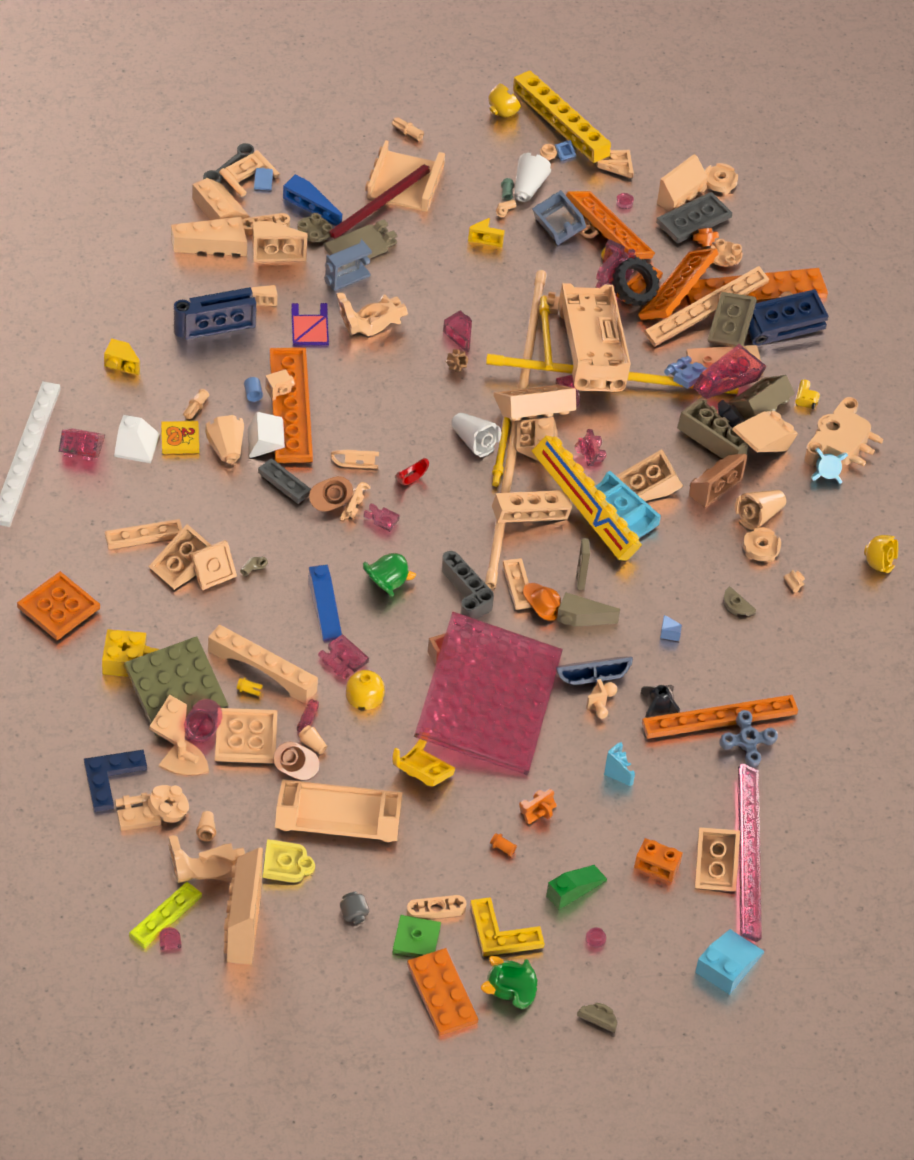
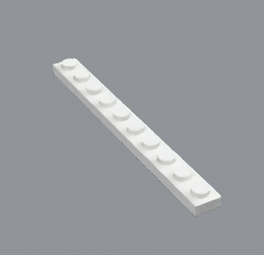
[0,381,61,527]

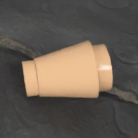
[298,725,328,755]
[196,811,216,841]

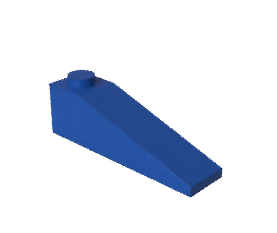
[283,174,343,226]
[308,564,342,641]

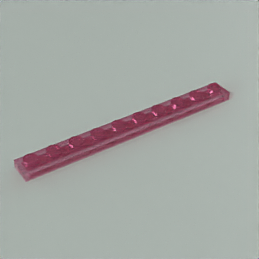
[738,764,762,942]

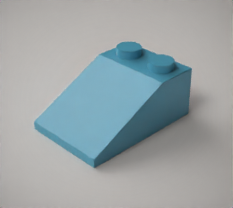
[695,929,764,995]

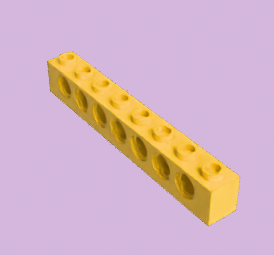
[513,70,611,163]

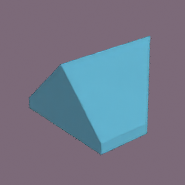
[604,742,635,786]

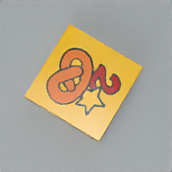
[161,421,199,454]

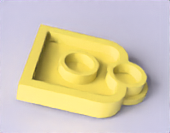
[262,839,315,883]

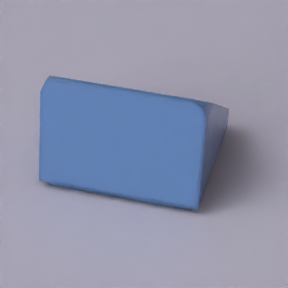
[555,140,577,161]
[254,168,273,190]

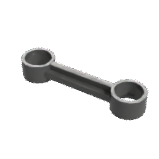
[203,143,254,184]

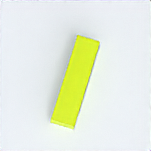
[129,882,202,949]

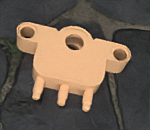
[804,397,883,466]

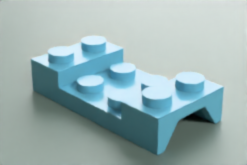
[595,471,661,538]

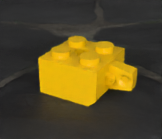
[102,629,159,677]

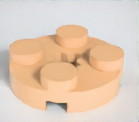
[705,163,738,194]
[743,527,781,562]
[148,785,189,823]

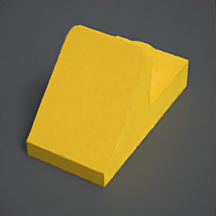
[468,218,505,247]

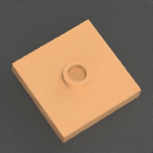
[190,540,237,590]

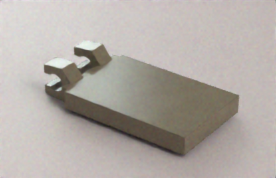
[324,219,397,270]

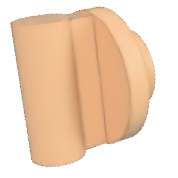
[783,570,805,592]

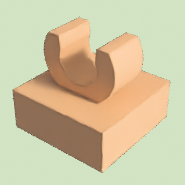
[543,292,559,315]

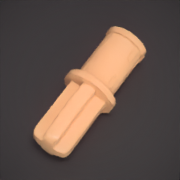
[392,117,424,141]
[183,389,209,420]

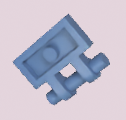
[664,356,710,389]

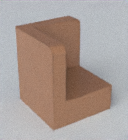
[427,633,453,666]

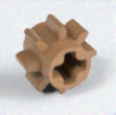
[445,349,469,372]

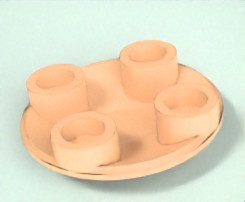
[709,239,743,267]

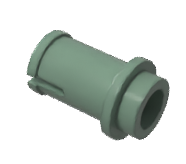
[501,178,515,201]

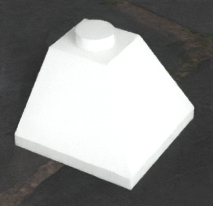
[114,415,160,463]

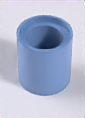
[244,377,263,402]

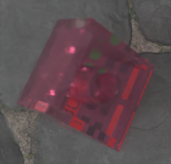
[58,428,105,461]

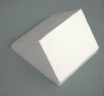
[248,412,285,458]

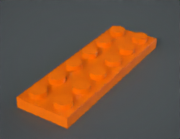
[566,191,655,259]
[638,248,719,320]

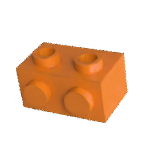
[634,838,683,882]

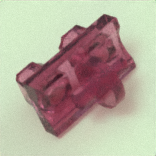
[574,429,607,466]

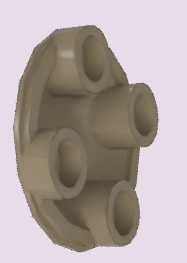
[297,213,333,242]

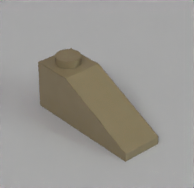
[557,592,620,626]

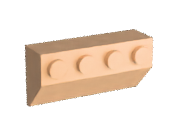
[493,384,576,421]

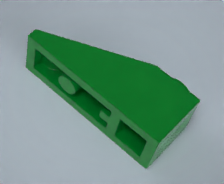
[546,865,607,910]

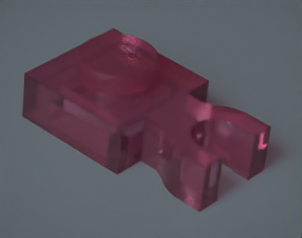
[363,503,400,532]

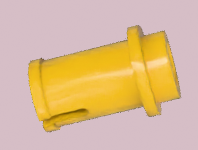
[236,677,263,697]

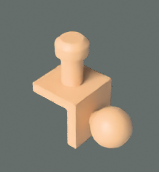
[586,679,617,719]

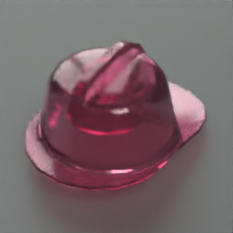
[184,699,223,742]

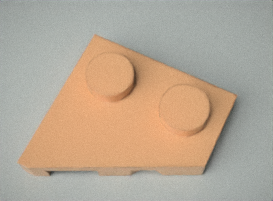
[596,150,634,178]
[149,695,187,746]

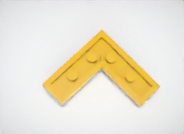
[470,897,545,957]

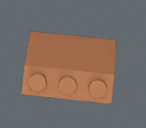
[689,454,747,508]

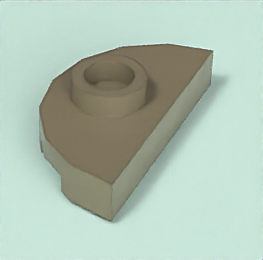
[723,586,756,616]
[577,1003,618,1033]

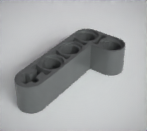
[441,551,494,622]

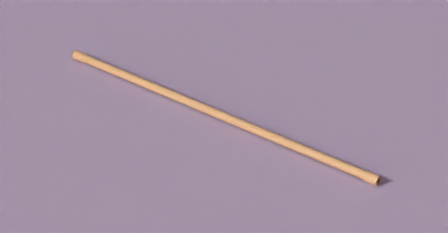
[485,270,547,589]

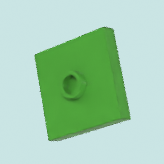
[392,915,441,958]

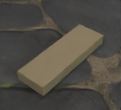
[576,539,590,590]

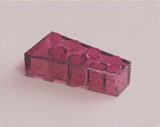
[693,344,767,399]

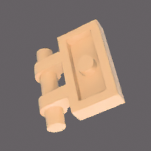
[115,792,161,831]

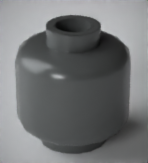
[340,891,370,924]

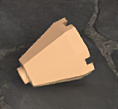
[205,415,244,463]

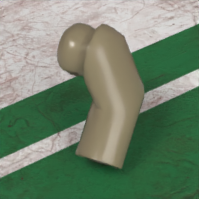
[240,556,268,576]

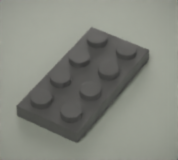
[656,192,733,244]

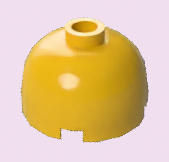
[488,83,521,118]
[864,535,899,573]
[346,670,385,710]

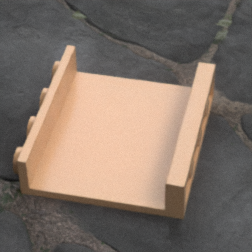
[365,140,445,212]

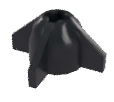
[717,399,746,428]
[640,685,680,718]

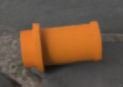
[490,833,517,856]

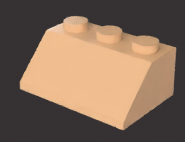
[657,154,708,212]
[192,178,250,220]

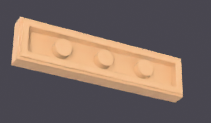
[105,519,182,550]

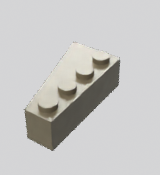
[677,396,749,459]

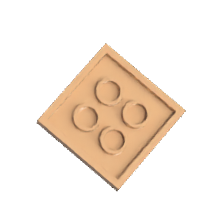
[215,708,278,763]

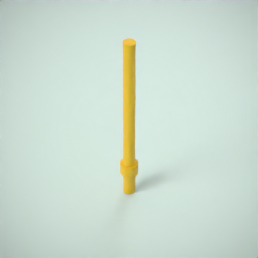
[539,296,553,371]
[492,417,510,487]

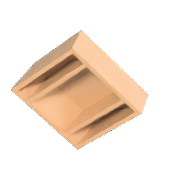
[224,848,263,965]

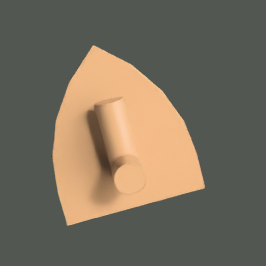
[159,739,209,776]

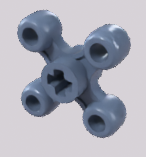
[719,710,778,768]

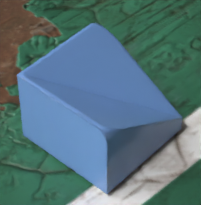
[660,615,682,641]

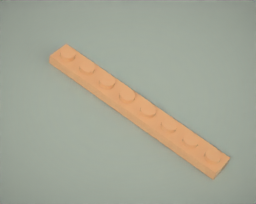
[644,266,769,347]

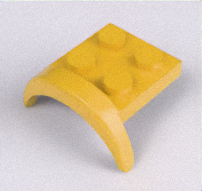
[392,731,455,787]

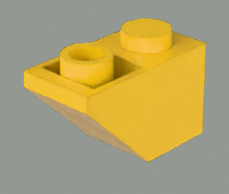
[104,338,140,375]

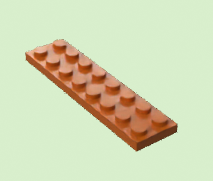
[686,268,828,305]
[270,347,313,463]

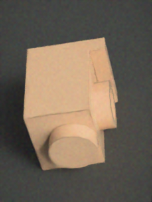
[265,369,295,401]

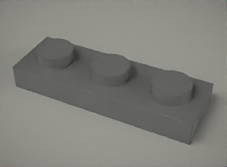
[258,458,311,504]

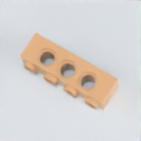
[492,490,572,523]

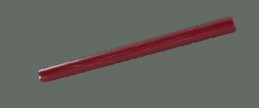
[329,164,430,239]

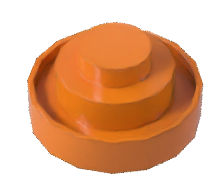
[693,228,719,247]

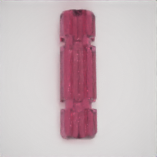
[297,699,319,733]

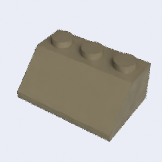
[727,375,795,420]

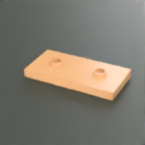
[686,345,764,379]

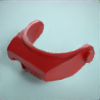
[395,458,429,485]

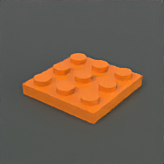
[17,571,100,640]

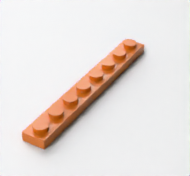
[642,694,798,739]

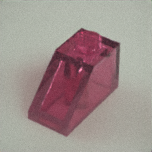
[443,310,472,353]

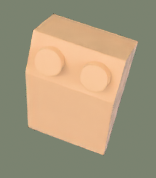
[252,221,308,262]
[732,411,798,452]
[616,449,683,501]
[148,524,211,590]
[695,827,740,892]

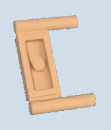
[219,150,280,197]

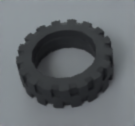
[612,257,659,306]

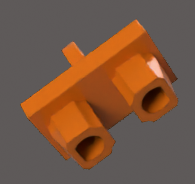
[519,789,557,824]

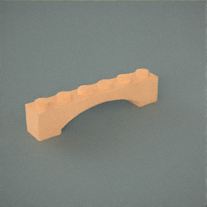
[208,624,318,705]

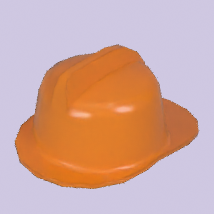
[523,583,561,621]

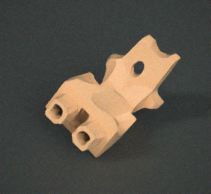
[336,292,408,336]
[168,835,245,883]

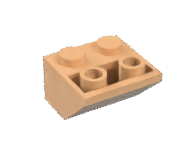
[516,417,558,461]

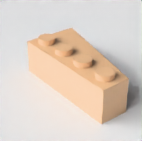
[171,217,247,257]

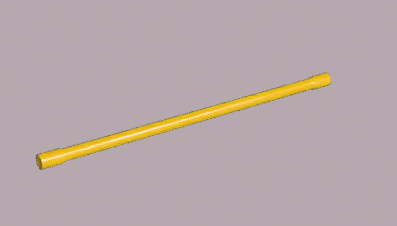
[486,354,739,395]

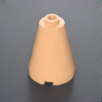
[735,490,786,530]

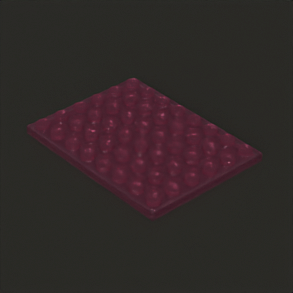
[414,612,563,775]

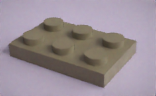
[708,292,757,349]

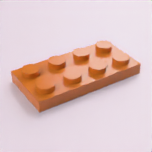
[407,948,479,1036]

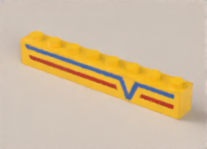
[532,435,642,561]

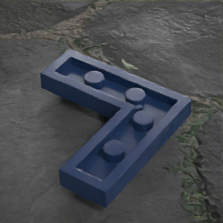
[84,749,147,812]

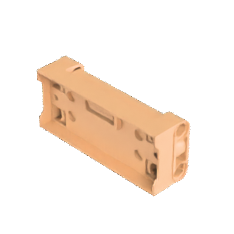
[558,283,631,392]

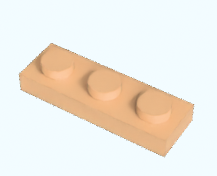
[503,558,532,610]

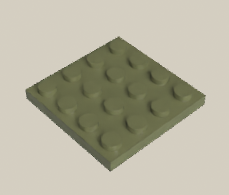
[124,636,229,735]

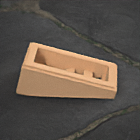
[251,285,278,306]

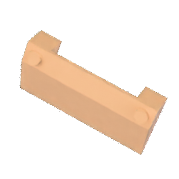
[275,779,403,842]

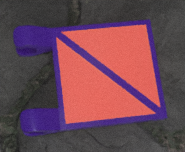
[291,303,329,345]

